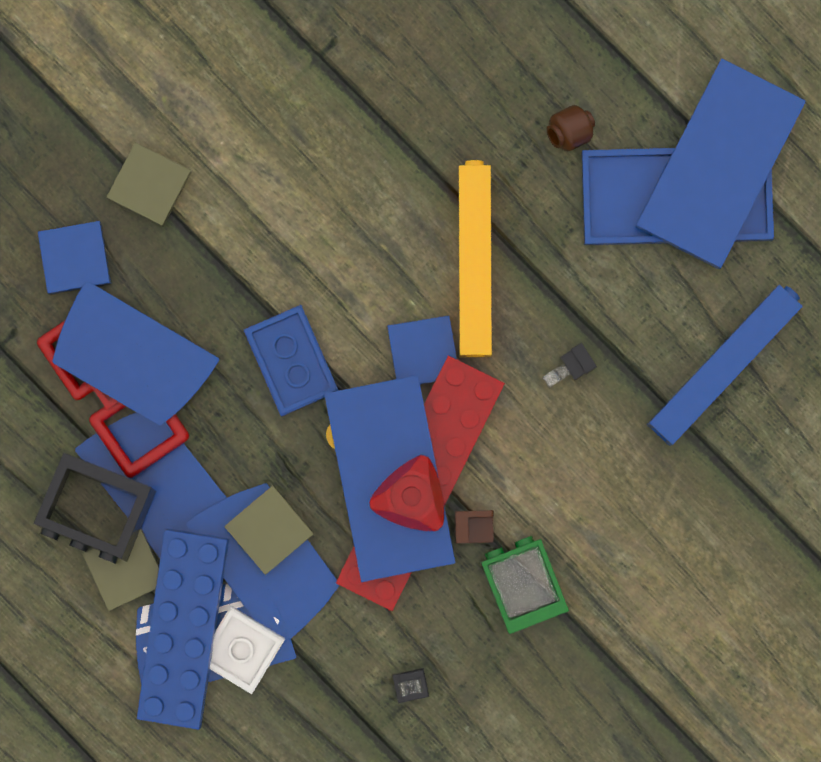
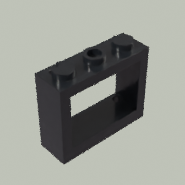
[33,453,156,564]

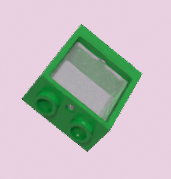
[481,536,569,634]

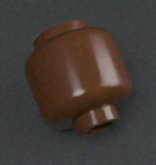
[546,105,595,152]

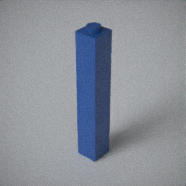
[646,284,803,446]

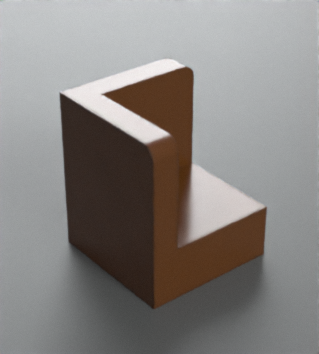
[455,510,494,544]

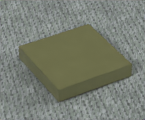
[106,142,192,227]
[224,485,314,575]
[82,528,159,611]

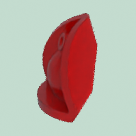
[369,455,444,531]

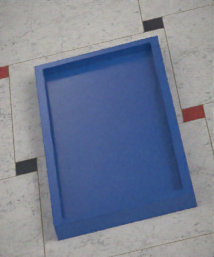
[635,58,806,270]
[581,148,774,245]
[324,375,456,582]

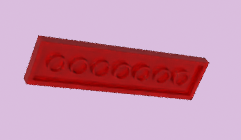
[336,355,505,611]

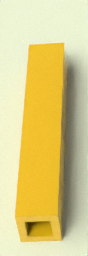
[458,160,492,358]

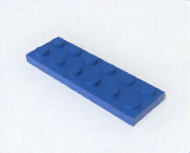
[137,529,229,730]

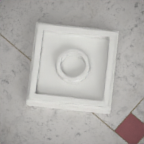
[210,606,285,694]

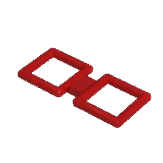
[37,320,189,478]

